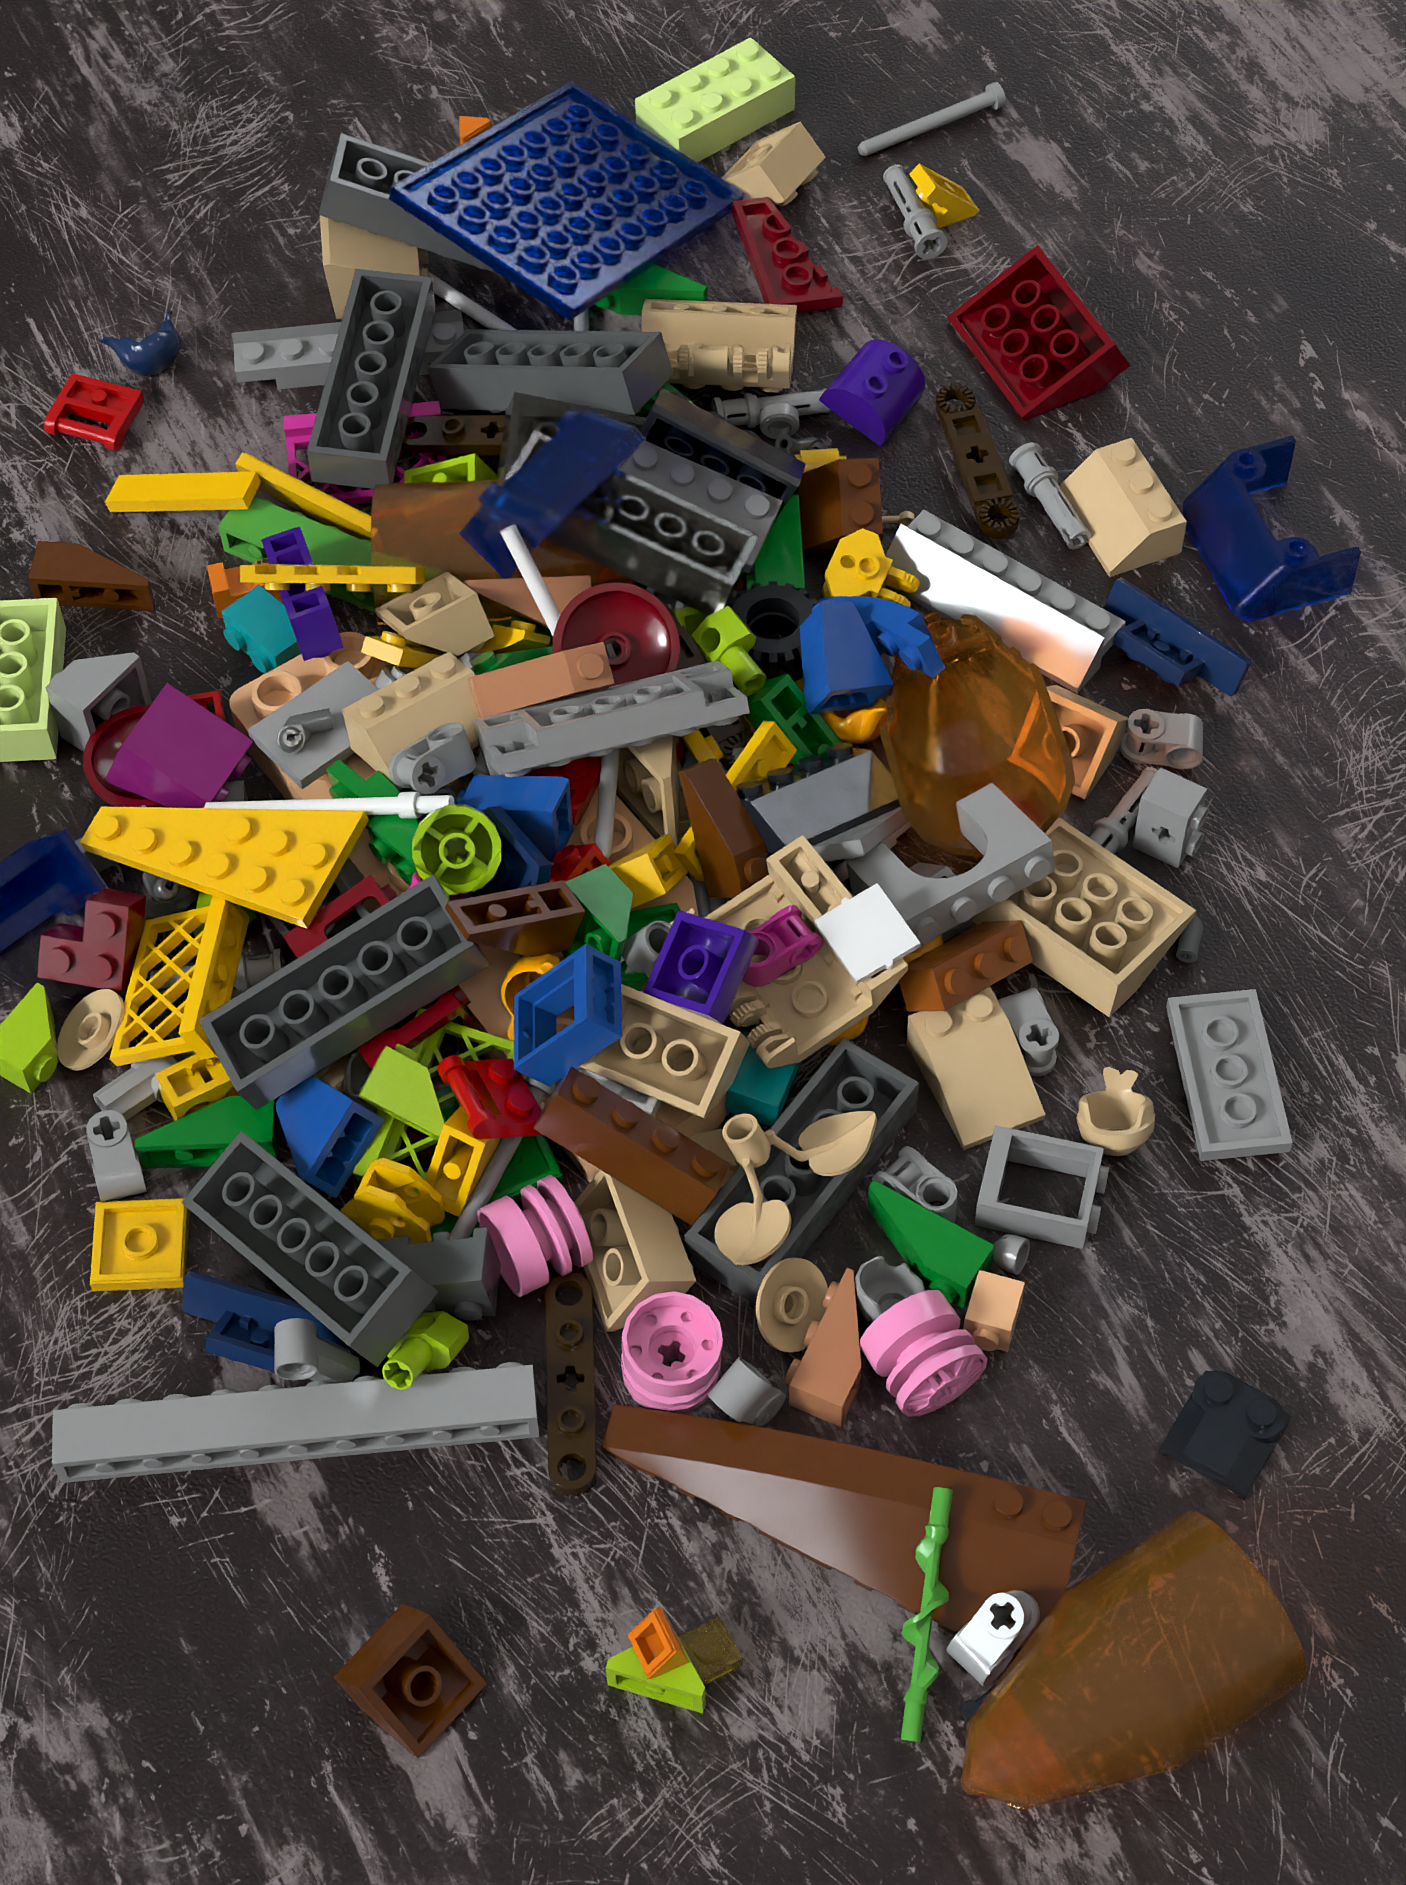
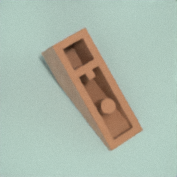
[462,576,591,630]
[469,642,615,718]

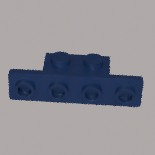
[1103,578,1251,696]
[182,1271,359,1373]

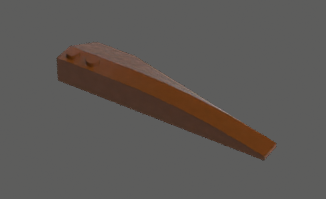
[601,1404,1086,1660]

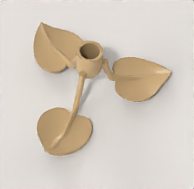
[689,1111,877,1265]

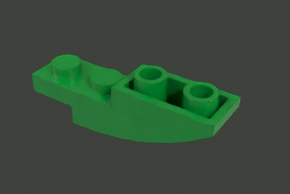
[326,759,419,886]

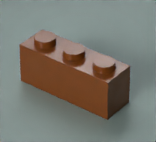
[899,920,1033,1011]

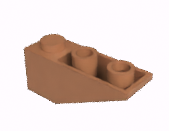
[784,1268,861,1427]

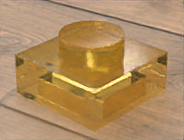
[678,1616,743,1685]

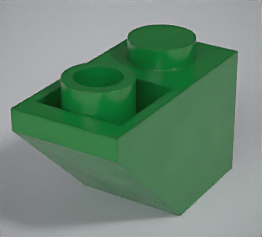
[565,864,633,962]

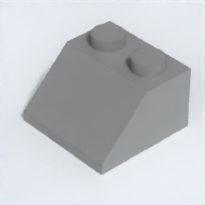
[45,652,152,752]

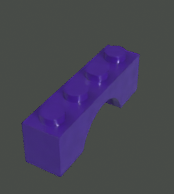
[261,526,344,661]

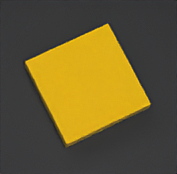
[90,1198,190,1292]

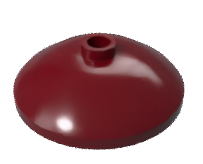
[552,582,680,687]
[83,704,167,808]

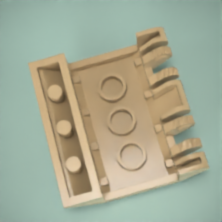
[642,299,797,392]
[670,835,908,1068]

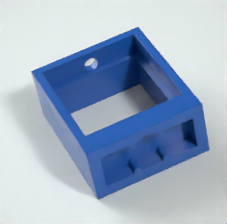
[514,944,622,1087]

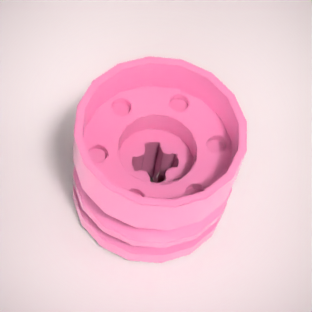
[477,1175,593,1298]
[860,1290,987,1417]
[621,1291,723,1414]

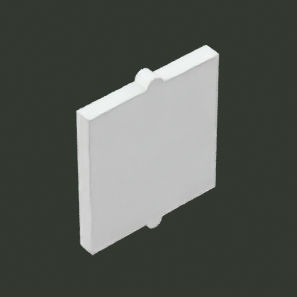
[814,883,921,985]

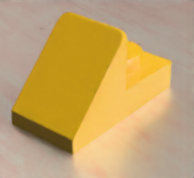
[909,163,979,229]

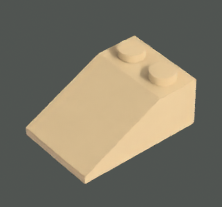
[617,735,682,847]
[906,986,1045,1150]

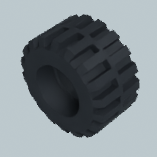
[726,581,818,682]

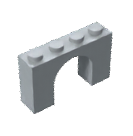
[846,783,1055,945]

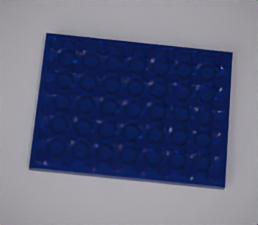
[389,81,744,321]

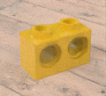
[155,1054,241,1121]

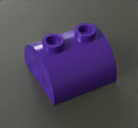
[819,340,925,447]
[643,910,759,1025]

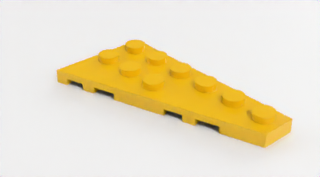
[80,807,369,929]

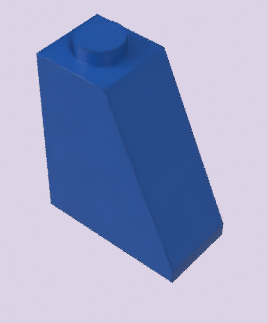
[799,599,894,714]
[455,775,574,863]
[275,1075,385,1198]

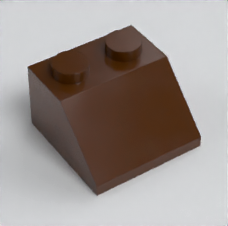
[797,458,883,554]
[333,1604,487,1758]

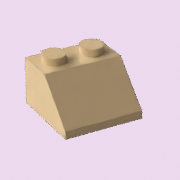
[716,122,826,207]
[375,572,495,656]
[1010,685,1128,799]

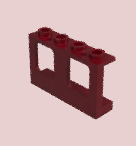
[283,875,474,1070]

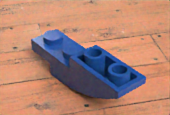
[818,596,945,678]

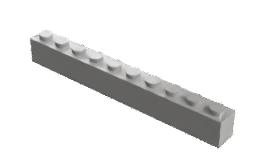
[52,1362,540,1483]

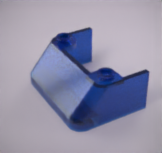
[459,408,647,579]
[1181,435,1361,621]
[0,829,106,952]

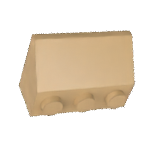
[1059,438,1187,577]
[342,652,480,790]
[579,984,750,1119]
[574,1170,696,1332]

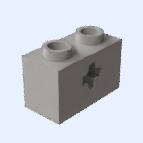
[1132,767,1209,868]

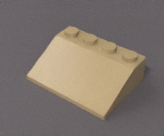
[972,816,1196,1017]

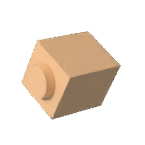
[963,1270,1025,1352]

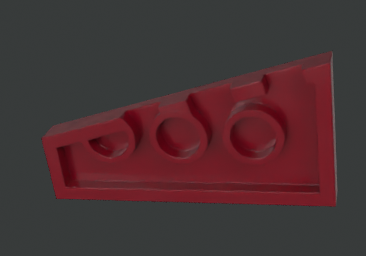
[732,197,844,313]

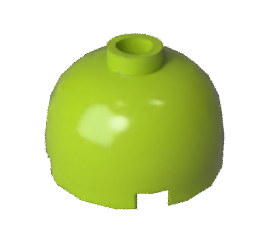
[412,804,502,895]

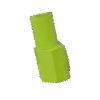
[691,606,766,695]
[382,1311,469,1390]

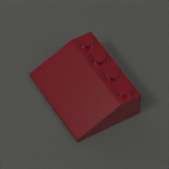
[947,245,1131,421]

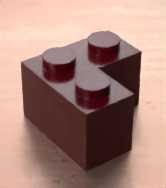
[37,888,146,992]

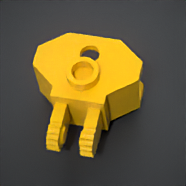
[822,528,920,608]
[341,1157,445,1244]

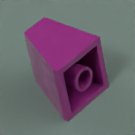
[105,683,253,808]

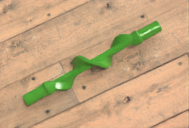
[901,1487,953,1743]

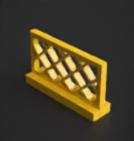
[109,896,250,1066]

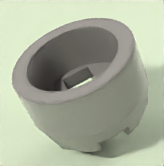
[993,1234,1030,1275]

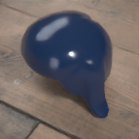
[99,310,181,376]

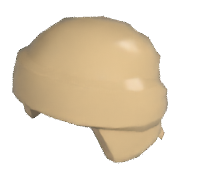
[1076,1067,1155,1156]

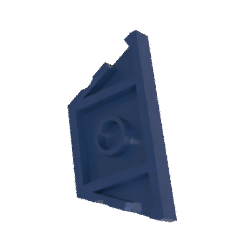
[468,806,552,958]

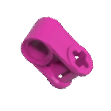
[743,905,824,987]

